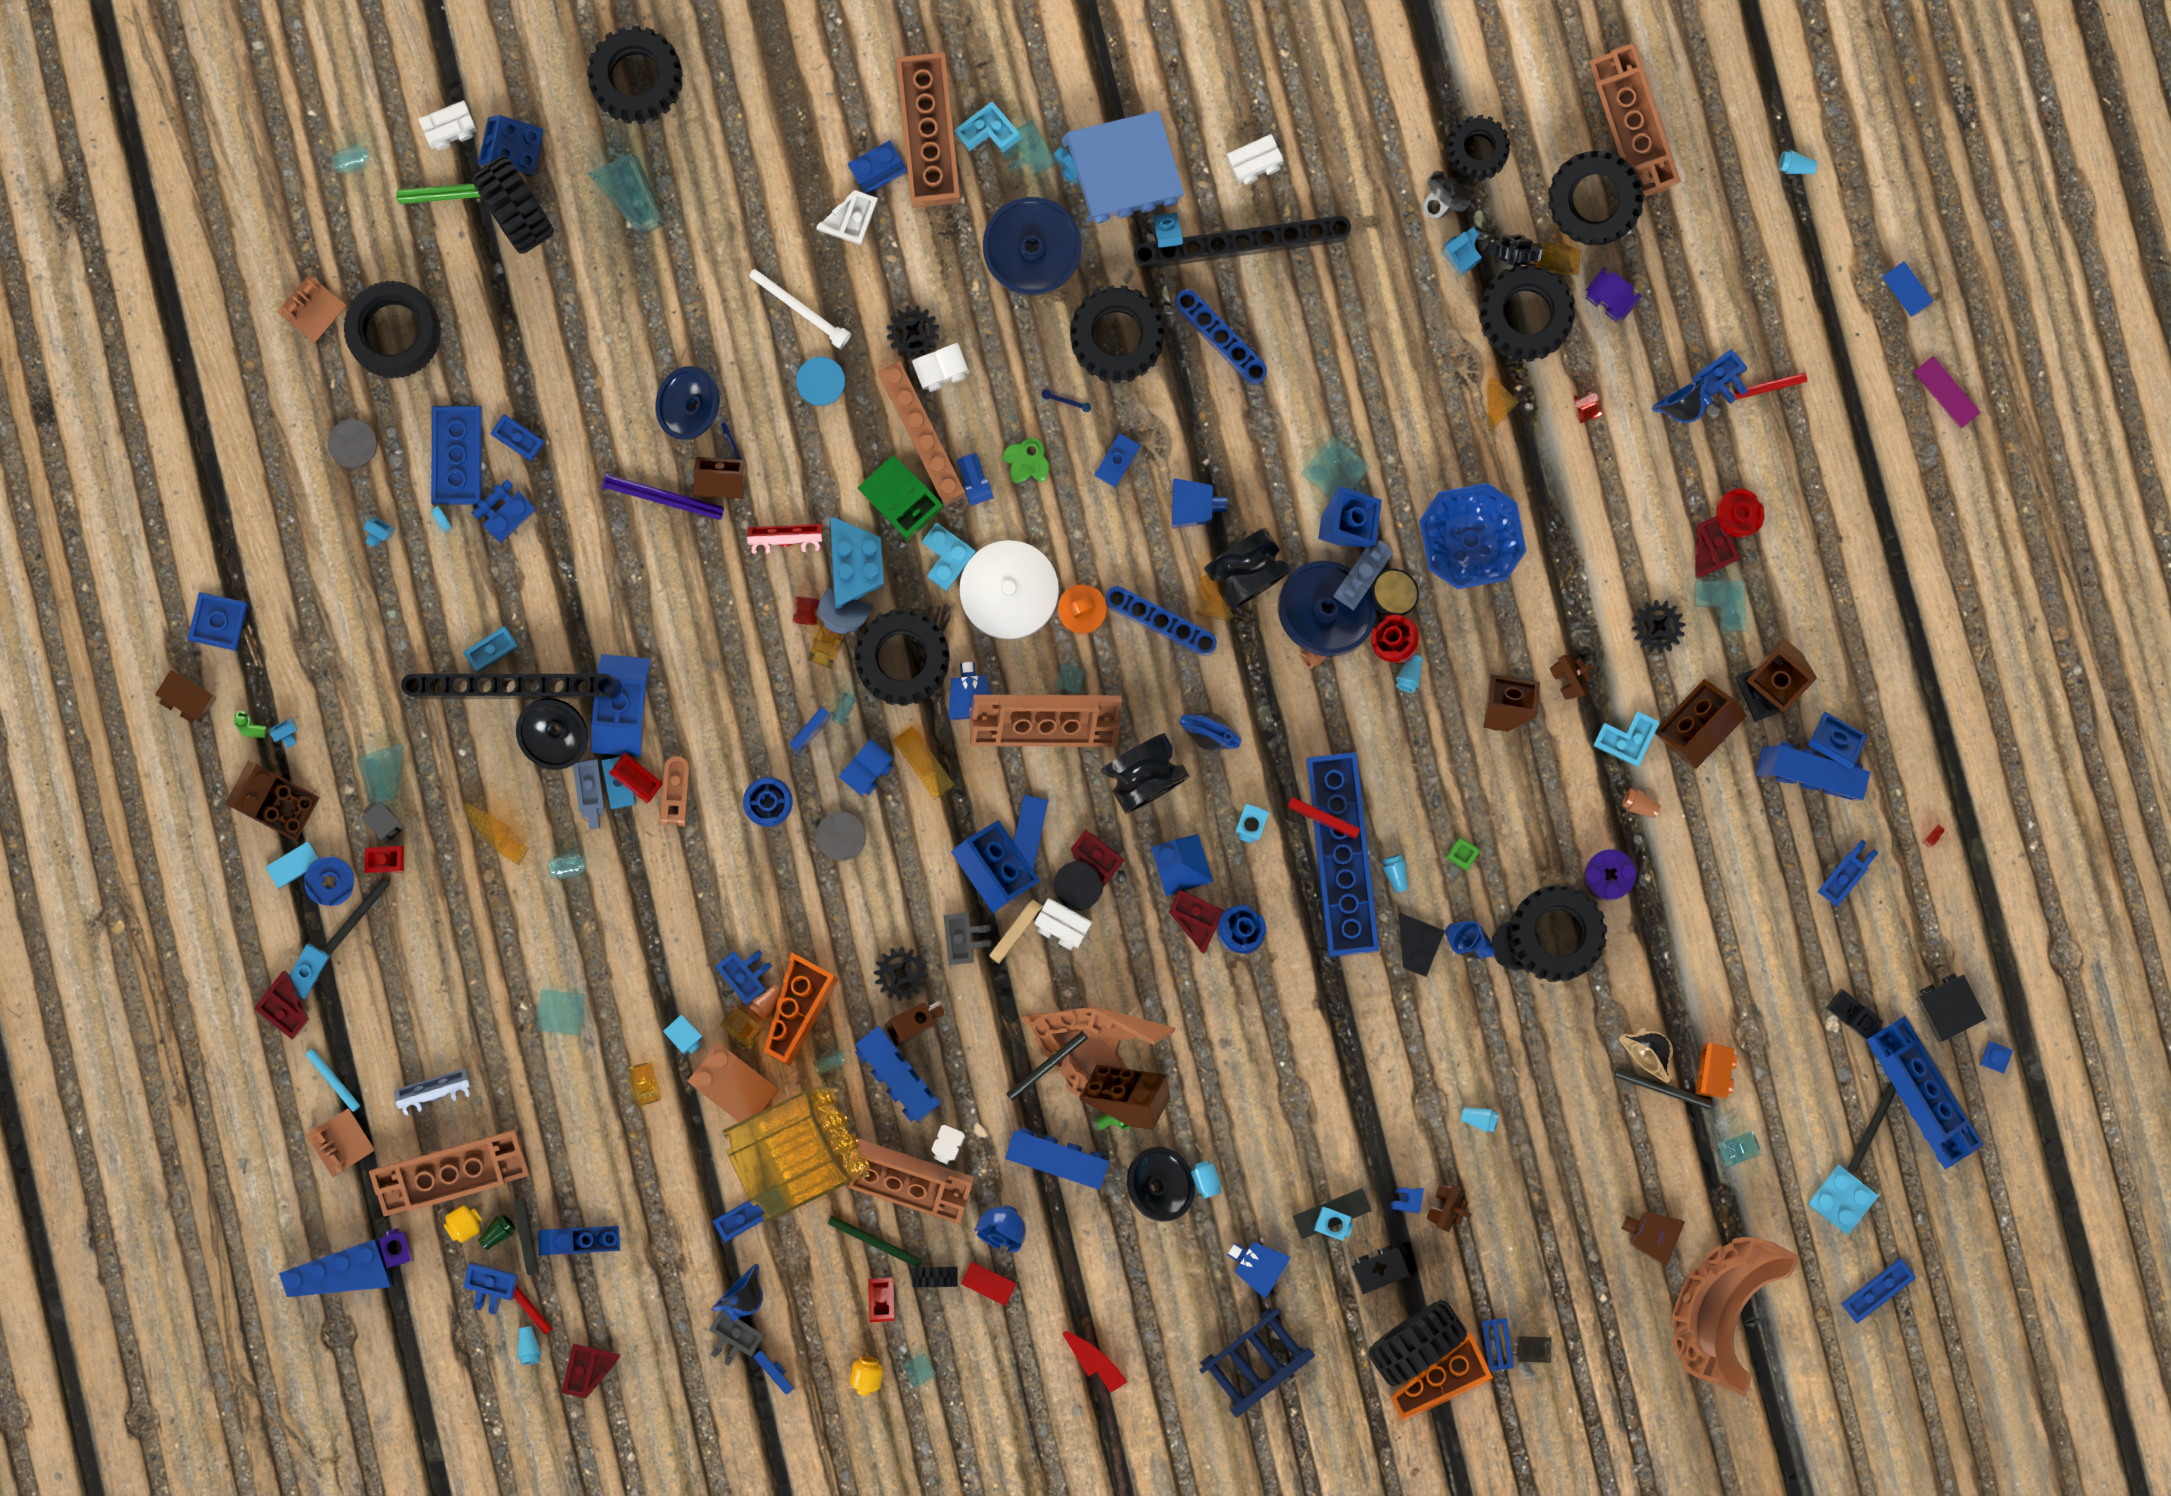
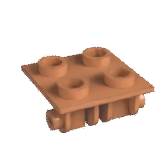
[277,275,347,343]
[306,1108,375,1177]

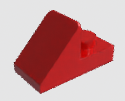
[364,846,404,874]
[868,1278,896,1323]

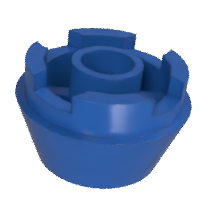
[743,777,793,827]
[1217,905,1266,954]

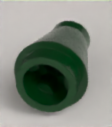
[478,1214,516,1250]

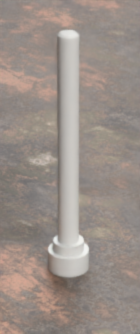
[749,269,851,349]

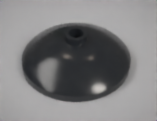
[516,698,589,770]
[1127,1147,1195,1222]

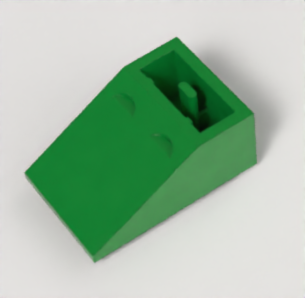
[857,455,944,542]

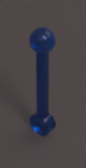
[1042,389,1091,412]
[721,422,747,467]

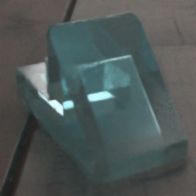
[1717,1131,1762,1168]

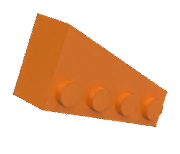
[764,952,839,1066]
[1390,1332,1493,1423]

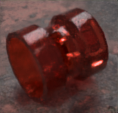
[792,597,820,625]

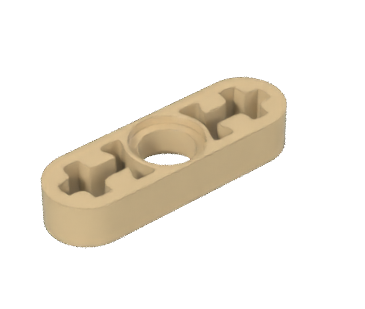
[989,899,1043,964]

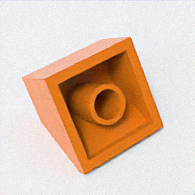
[1695,1043,1738,1099]

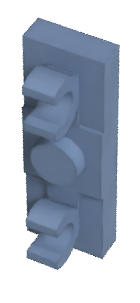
[1333,540,1394,610]
[394,1068,470,1116]

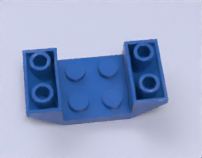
[591,654,651,757]

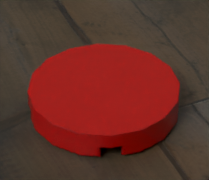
[1716,488,1765,538]

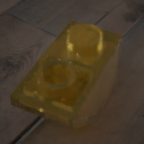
[808,622,848,669]

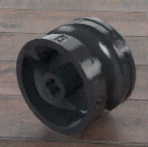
[1204,528,1293,610]
[1100,733,1190,814]

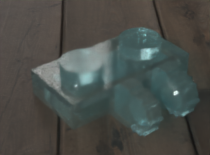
[1000,120,1056,176]

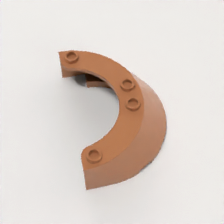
[1671,1237,1800,1397]

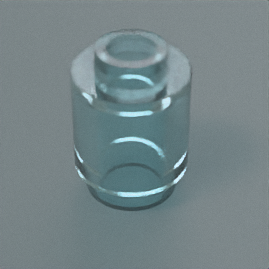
[331,144,370,175]
[548,852,587,881]

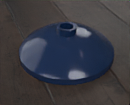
[655,366,720,440]

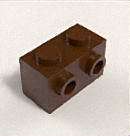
[694,457,746,499]
[155,670,217,723]

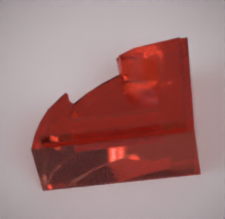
[1922,824,1945,848]

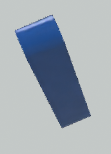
[1176,289,1267,386]
[1106,586,1217,656]

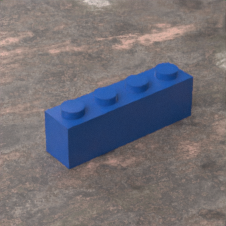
[1005,1127,1110,1190]

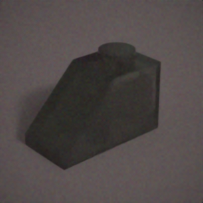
[1512,1336,1551,1363]

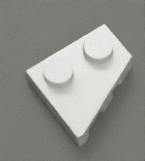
[816,190,878,246]

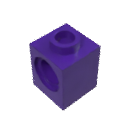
[379,1228,414,1268]

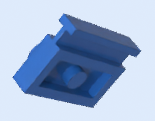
[848,140,908,195]

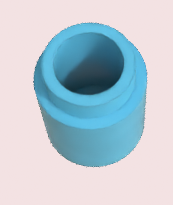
[1191,1160,1222,1199]

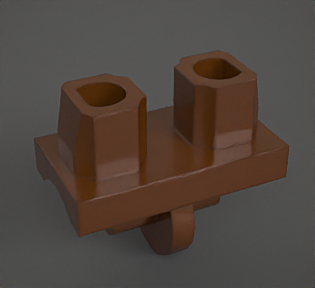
[1549,654,1594,700]
[1427,1184,1472,1232]

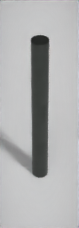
[322,878,390,955]
[1006,1031,1088,1101]
[1614,1068,1713,1109]
[1847,1081,1897,1173]

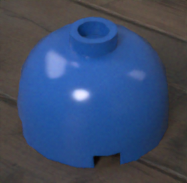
[974,1205,1026,1252]

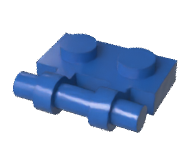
[471,479,536,544]

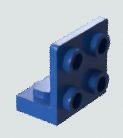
[478,115,543,176]

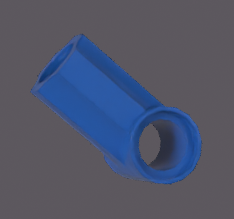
[957,453,994,506]

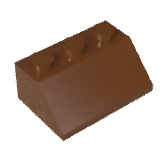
[1655,679,1747,769]

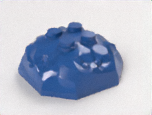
[1419,483,1527,590]

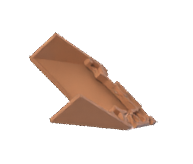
[1021,1006,1176,1096]

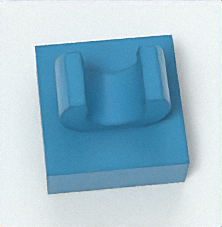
[363,517,396,547]
[270,717,297,748]

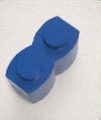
[839,739,894,796]

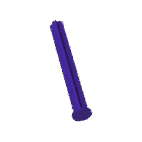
[602,471,724,520]

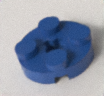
[304,855,354,906]

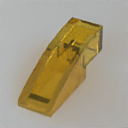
[893,726,955,801]
[463,802,529,866]

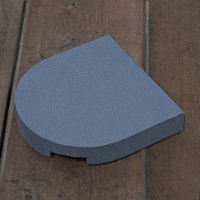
[817,588,873,634]

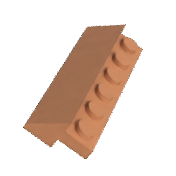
[1589,43,1681,197]
[969,695,1122,747]
[369,1130,529,1216]
[817,1130,975,1225]

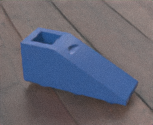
[538,1226,620,1256]

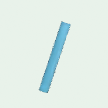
[305,1049,360,1112]

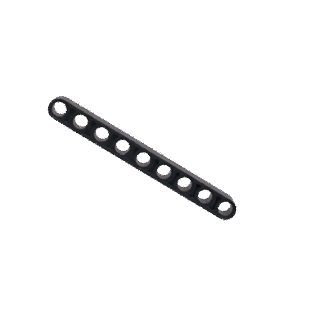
[1134,216,1351,269]
[401,674,622,699]

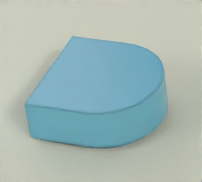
[430,506,452,533]

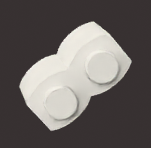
[912,343,969,392]

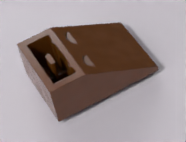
[225,760,320,841]
[1079,1065,1170,1130]

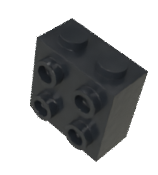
[1916,973,1987,1043]

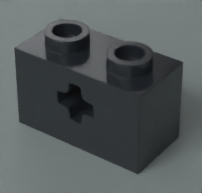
[1350,1245,1410,1295]

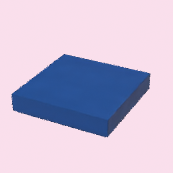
[188,592,249,651]
[790,707,831,755]
[1808,712,1868,770]

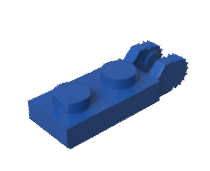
[1817,839,1879,907]

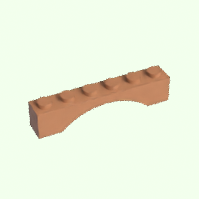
[878,361,966,507]

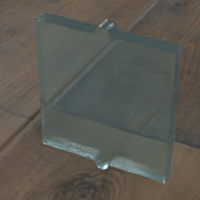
[536,989,585,1036]

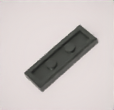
[1292,1188,1371,1239]
[513,1199,539,1275]

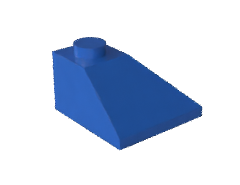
[1318,486,1382,547]
[1151,834,1213,897]

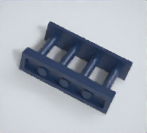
[1199,1307,1315,1418]

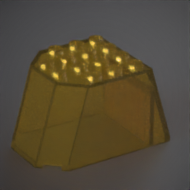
[723,1085,870,1223]

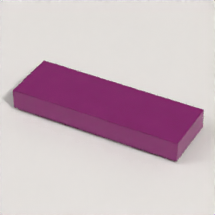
[1913,356,1981,429]

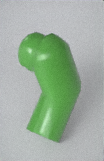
[233,711,267,738]
[1095,1114,1131,1131]

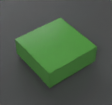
[1446,837,1481,871]

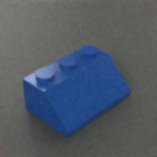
[951,820,1040,913]

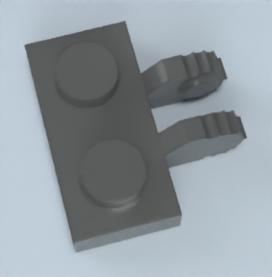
[944,913,992,965]
[709,1310,765,1366]

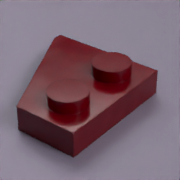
[1695,516,1741,580]
[1070,829,1125,888]
[1169,889,1225,954]
[254,970,310,1040]
[562,1344,621,1399]

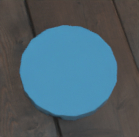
[796,357,845,406]

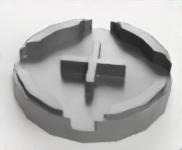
[327,419,378,469]
[816,812,866,861]

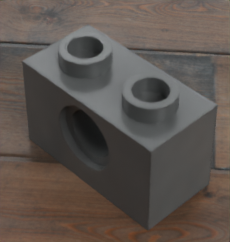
[361,801,406,844]

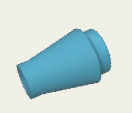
[1779,150,1817,175]
[1396,655,1423,693]
[1382,854,1409,893]
[1461,1107,1499,1133]
[517,1327,542,1365]

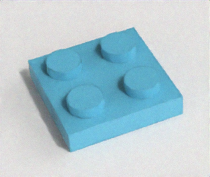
[1807,1165,1878,1235]

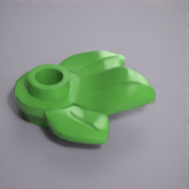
[1002,438,1049,483]

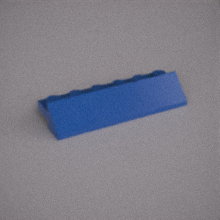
[1866,1016,1983,1169]

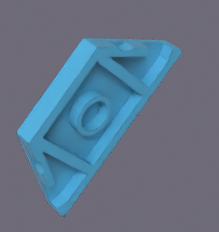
[830,517,884,609]

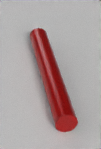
[1733,373,1807,400]
[514,1285,553,1335]

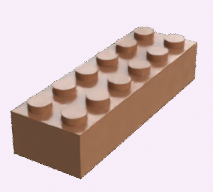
[896,52,961,208]

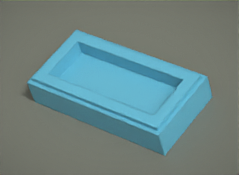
[265,841,319,889]

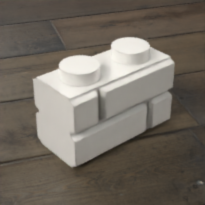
[419,100,477,151]
[1226,134,1283,185]
[1034,898,1092,950]
[931,1125,966,1165]

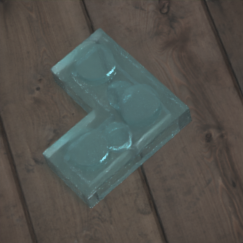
[1695,581,1746,632]

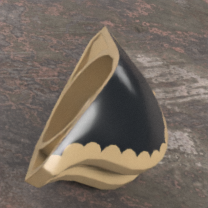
[1619,1028,1673,1083]

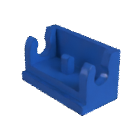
[1882,261,1933,317]
[1390,1188,1424,1214]

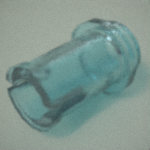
[831,692,857,726]
[813,1050,846,1076]

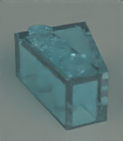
[588,153,666,235]

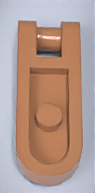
[660,756,690,827]

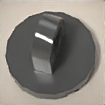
[1423,171,1471,219]

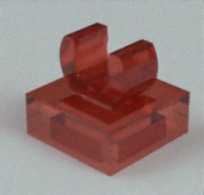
[1574,390,1603,424]

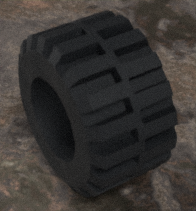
[1447,115,1510,181]

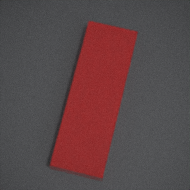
[1287,797,1360,839]

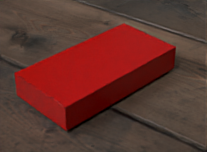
[609,752,663,804]
[961,1261,1017,1306]

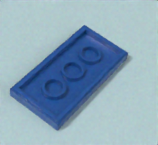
[431,406,482,505]

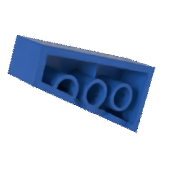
[855,1026,942,1123]

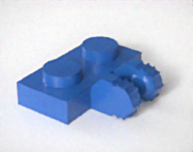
[1692,349,1748,404]
[715,950,772,1006]
[463,1262,518,1315]

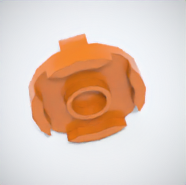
[1058,584,1107,635]

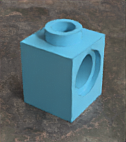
[1235,803,1269,844]
[663,1014,703,1054]
[1314,1207,1354,1241]

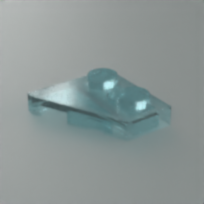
[356,743,404,804]

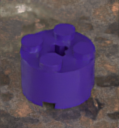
[1585,266,1642,322]
[1584,849,1636,901]

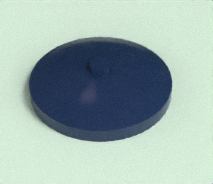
[983,197,1081,296]
[1278,561,1376,657]

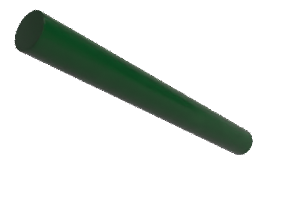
[828,1215,922,1267]

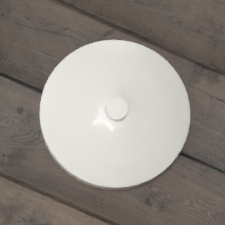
[960,540,1059,640]

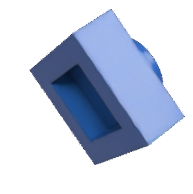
[1979,1041,2013,1074]

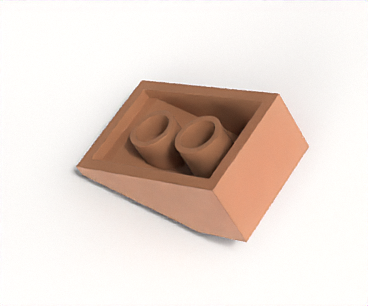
[687,1042,779,1129]

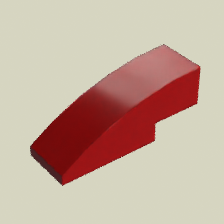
[1062,1331,1127,1393]

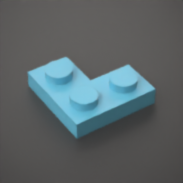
[953,102,1022,153]
[922,522,976,592]
[1593,711,1660,767]

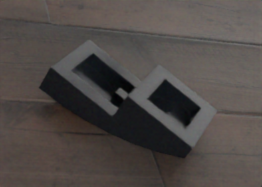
[1826,989,1884,1040]

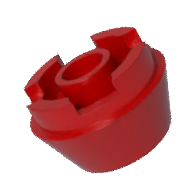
[1371,615,1419,663]

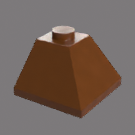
[1747,637,1817,713]
[1483,674,1540,732]

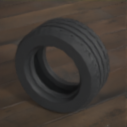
[344,281,441,379]

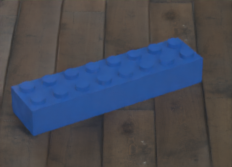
[1306,752,1379,958]

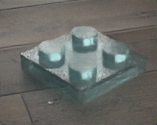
[1301,436,1371,499]

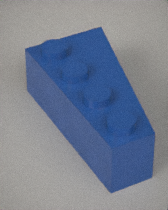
[1755,742,1871,801]
[279,1239,394,1297]

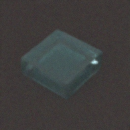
[1055,663,1086,694]
[903,1353,937,1388]

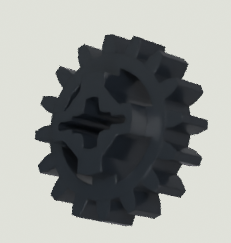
[1489,234,1543,265]
[887,306,940,360]
[1631,600,1686,654]
[874,947,928,1001]

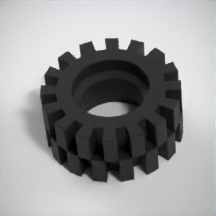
[912,1267,958,1287]

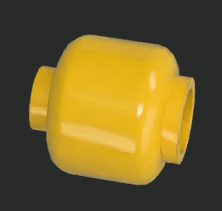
[443,1205,482,1243]
[849,1356,884,1396]

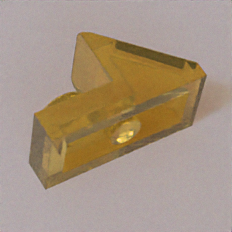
[1195,575,1234,621]
[627,1061,662,1107]

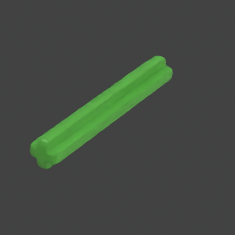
[396,183,481,204]

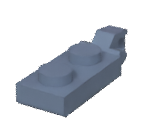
[573,759,605,830]

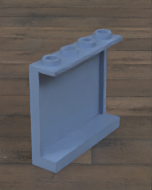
[1062,110,1184,224]

